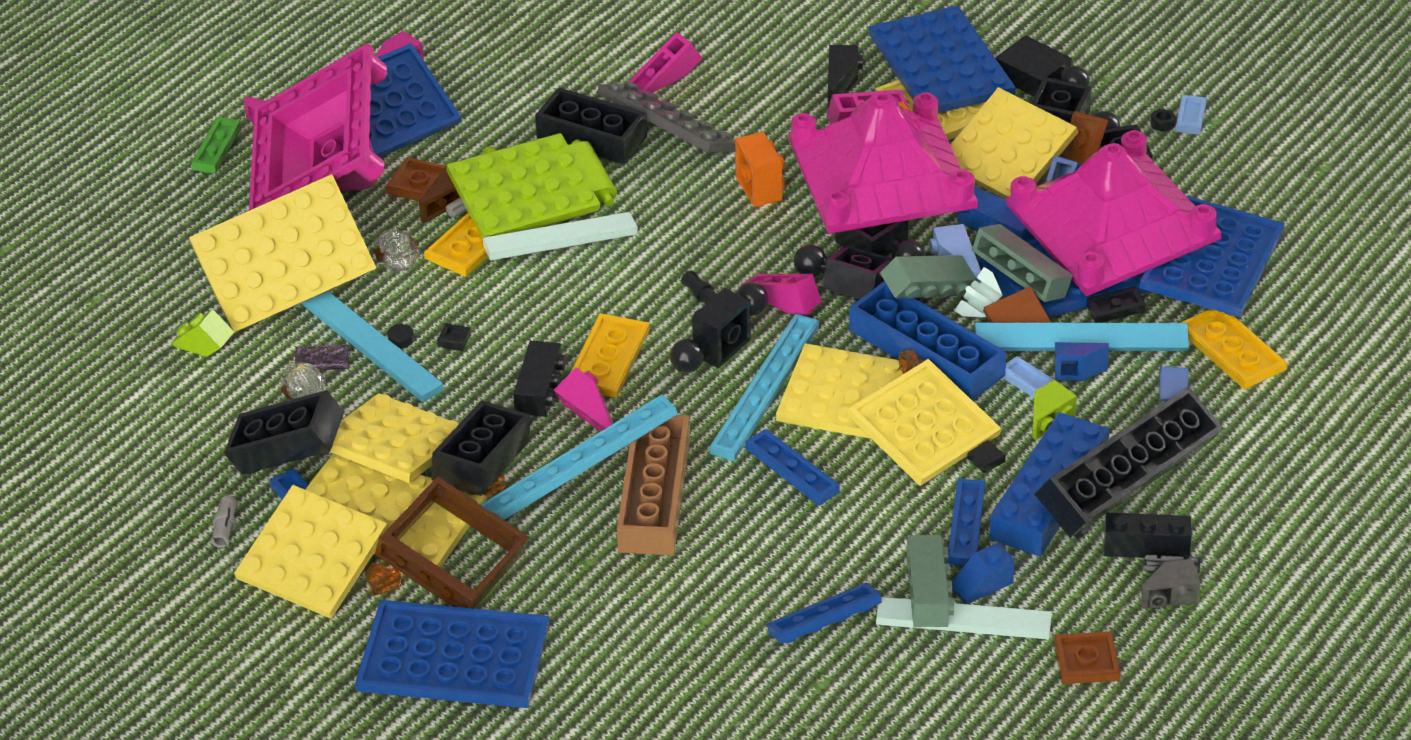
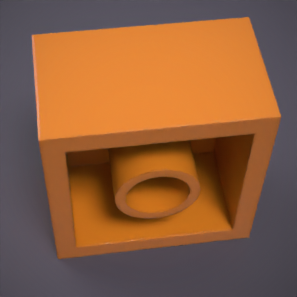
[735,132,785,207]

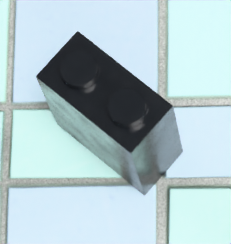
[995,35,1072,97]

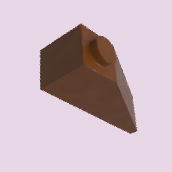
[419,158,465,223]

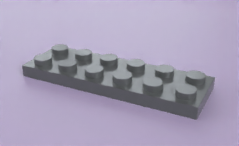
[596,82,735,152]

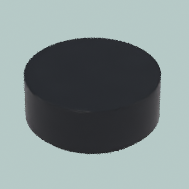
[1150,109,1176,132]
[387,324,414,348]

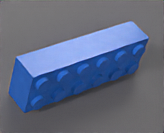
[849,281,1006,401]
[989,412,1110,557]

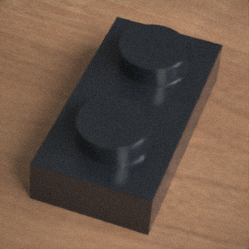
[1086,286,1146,323]

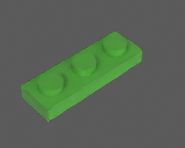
[191,117,241,173]

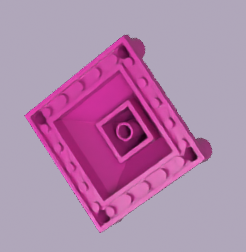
[249,43,387,211]
[788,92,977,234]
[1006,130,1221,296]

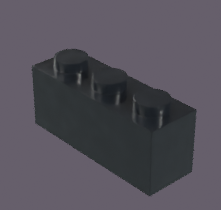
[513,340,566,417]
[1104,512,1192,559]

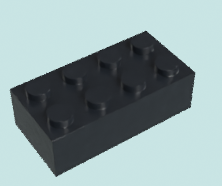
[535,87,647,165]
[224,390,344,475]
[431,400,531,496]

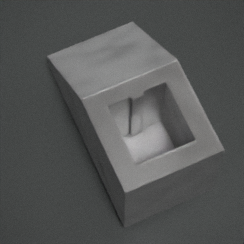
[1141,559,1200,609]

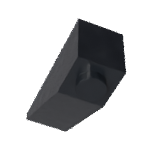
[828,45,863,107]

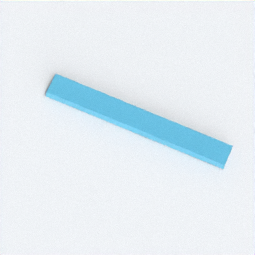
[301,291,444,403]
[709,314,819,461]
[974,323,1189,351]
[481,394,678,520]

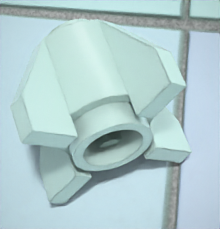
[955,267,1003,317]

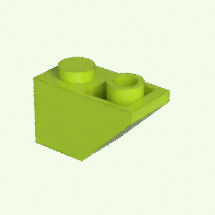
[172,309,234,357]
[1032,380,1077,440]

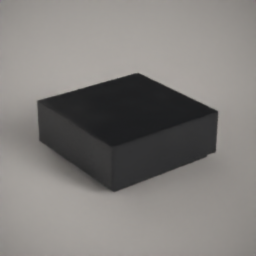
[437,323,471,351]
[967,440,1006,473]

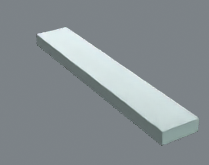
[483,212,638,260]
[876,597,1052,639]

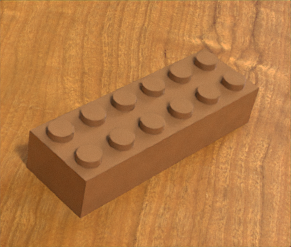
[617,415,690,555]

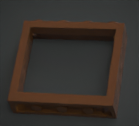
[375,476,529,609]

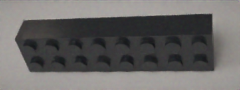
[1034,387,1224,538]

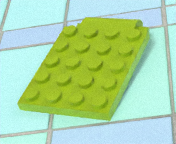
[446,133,617,240]

